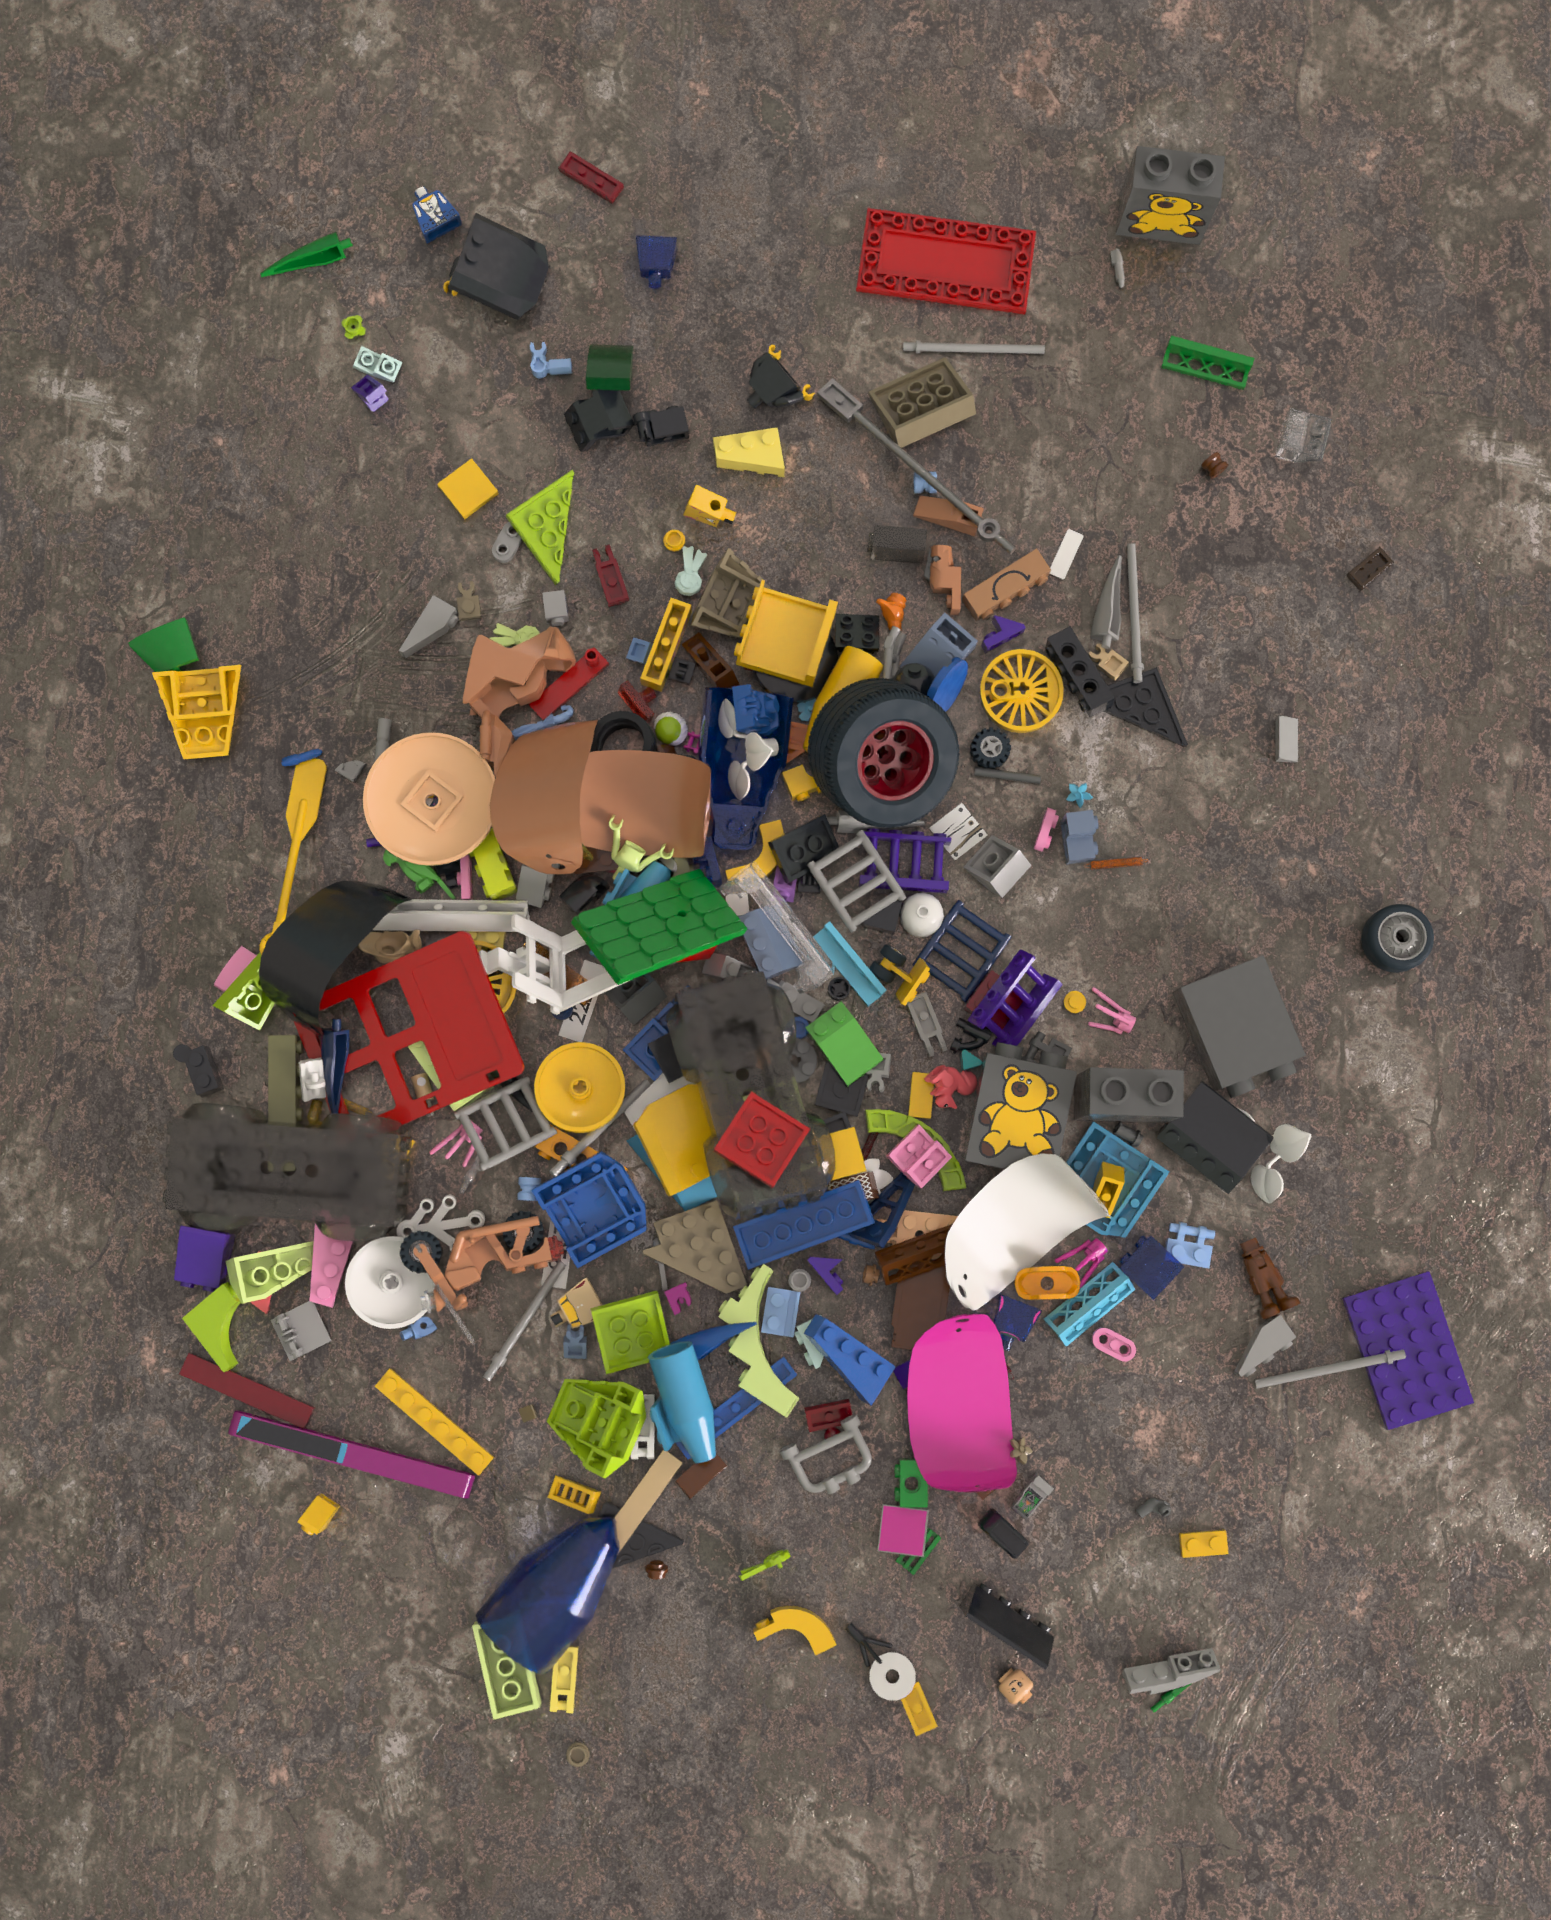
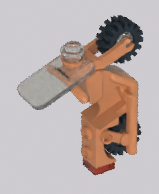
[400,1211,564,1346]

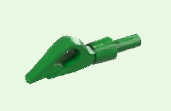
[1150,1683,1192,1713]

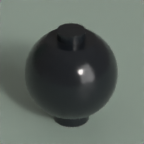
[893,663,935,697]

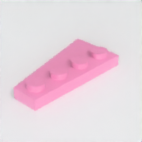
[310,1207,361,1308]

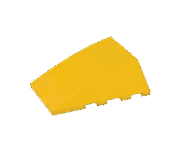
[152,665,241,759]

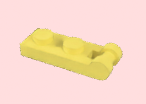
[550,1645,579,1713]

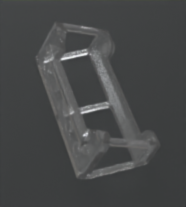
[719,860,835,994]

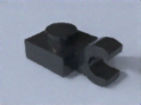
[436,860,461,890]

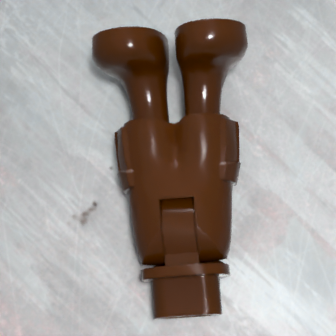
[1240,1237,1301,1320]

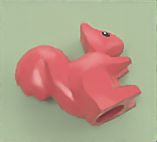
[924,1065,977,1109]

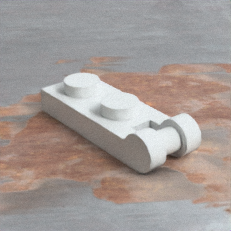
[631,1394,655,1459]

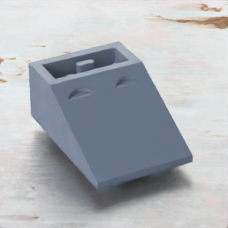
[899,613,978,677]

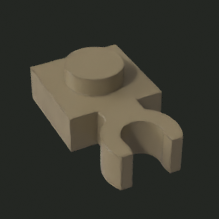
[457,581,482,621]

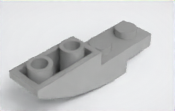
[1122,1648,1220,1695]

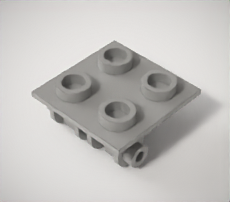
[271,1301,332,1361]

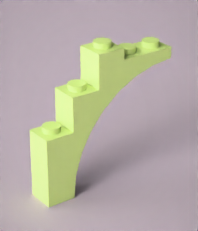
[718,1264,800,1418]

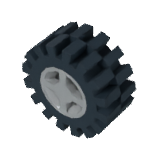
[970,727,1011,769]

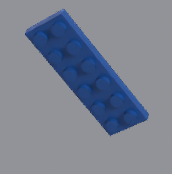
[733,1180,875,1269]

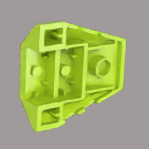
[546,1379,647,1478]

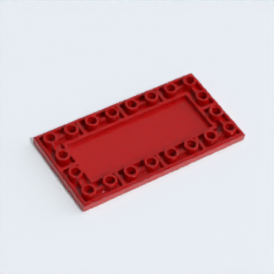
[856,208,1036,314]

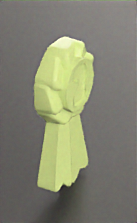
[489,623,540,647]

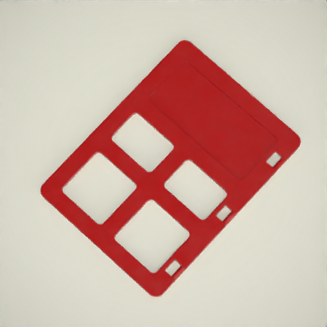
[293,931,524,1144]

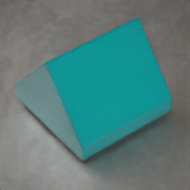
[960,1050,982,1071]

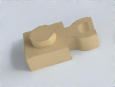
[1089,643,1129,681]

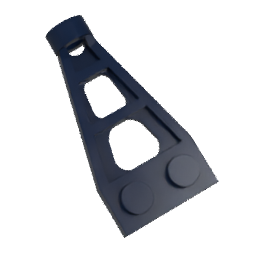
[848,1171,915,1249]

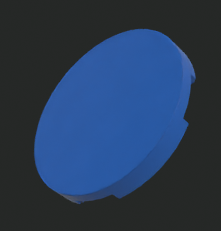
[927,657,968,712]

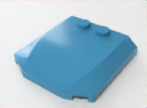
[1066,1121,1169,1238]

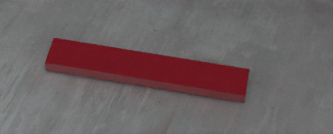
[179,1353,315,1429]

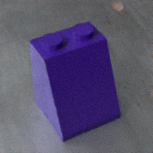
[174,1225,236,1292]

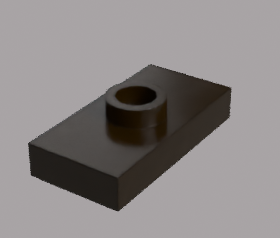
[1346,547,1394,591]

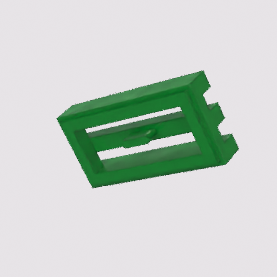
[895,1527,941,1575]

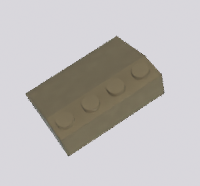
[868,357,976,448]

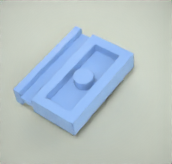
[761,1287,801,1337]

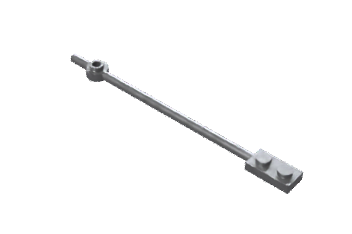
[817,378,1016,555]

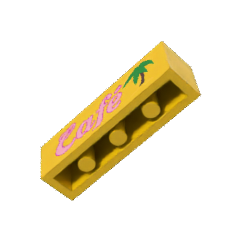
[640,598,692,692]

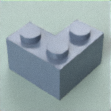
[1060,810,1098,864]

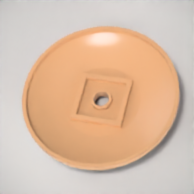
[363,732,495,866]

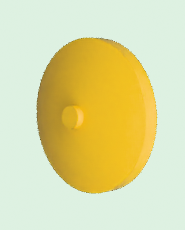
[534,1042,625,1133]

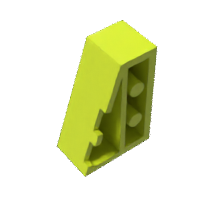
[469,828,517,900]

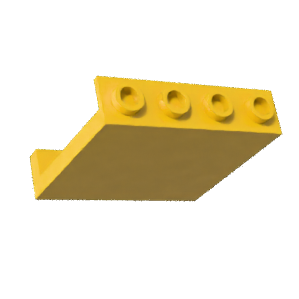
[734,580,838,687]

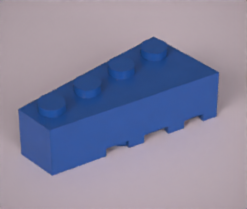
[803,1314,896,1406]

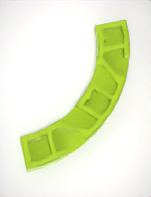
[865,1109,966,1192]

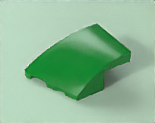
[128,617,199,672]

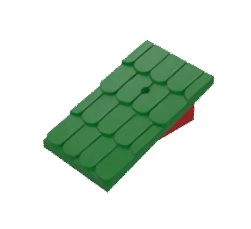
[571,869,747,985]

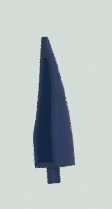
[321,1018,349,1120]

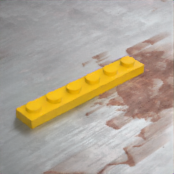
[375,1368,494,1476]

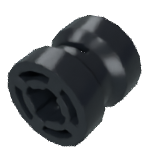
[827,977,850,1001]

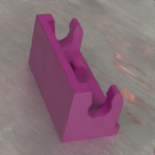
[664,1282,692,1315]

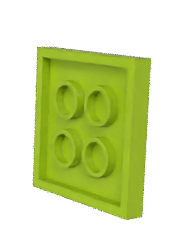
[590,1290,670,1374]

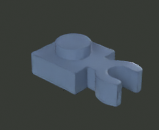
[563,1324,587,1359]

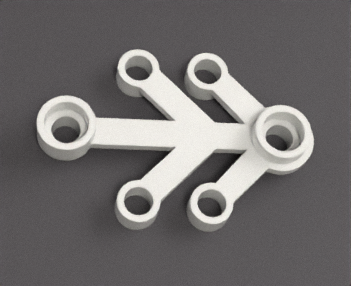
[397,1194,485,1256]

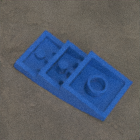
[623,985,713,1081]

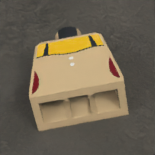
[550,1277,603,1329]

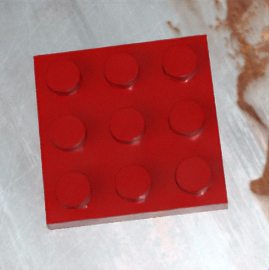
[714,1092,810,1188]

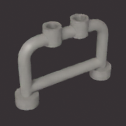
[779,1414,872,1494]

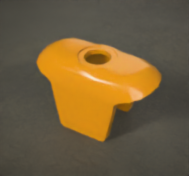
[1015,1266,1080,1300]

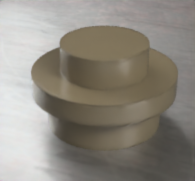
[566,1742,590,1767]

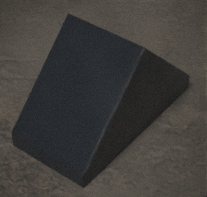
[861,900,902,935]

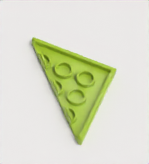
[505,470,574,585]

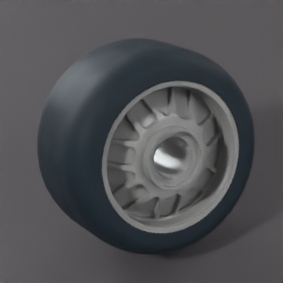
[1361,904,1434,973]

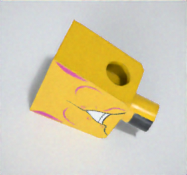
[683,485,736,527]

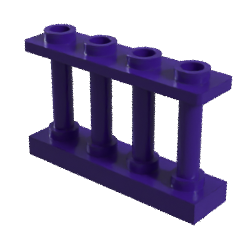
[859,828,952,894]
[968,950,1063,1047]

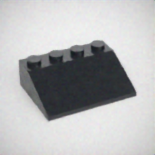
[1156,1081,1274,1194]
[959,1582,1054,1670]

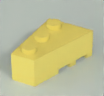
[713,427,785,477]

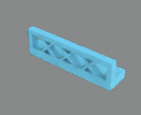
[812,921,886,1007]
[1044,1262,1135,1347]

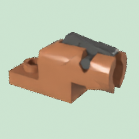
[924,545,961,615]

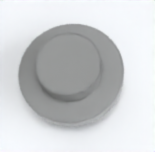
[788,1269,811,1292]

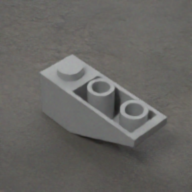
[1234,1314,1296,1377]

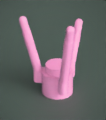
[1088,987,1136,1035]
[429,1120,483,1167]

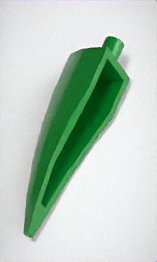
[260,232,353,277]

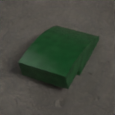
[586,344,633,391]

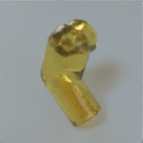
[307,1100,327,1134]

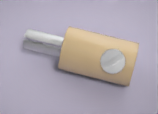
[411,1073,434,1117]

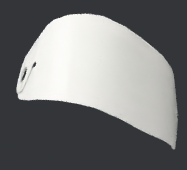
[945,1154,1111,1311]

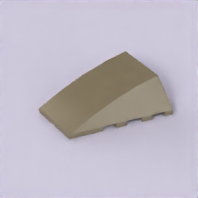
[691,548,776,639]

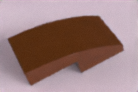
[675,1453,727,1499]

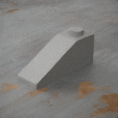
[399,595,459,658]

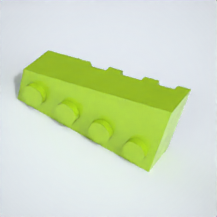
[212,952,275,1030]

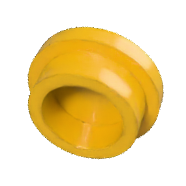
[663,530,685,551]
[1063,991,1086,1013]

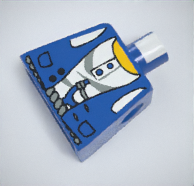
[412,187,462,244]

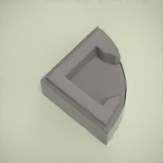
[335,760,366,783]

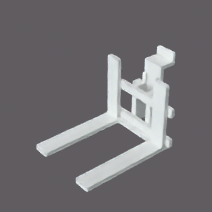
[478,914,630,1015]

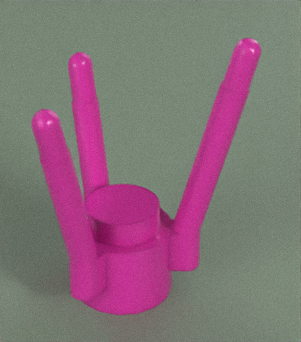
[1055,1238,1108,1288]

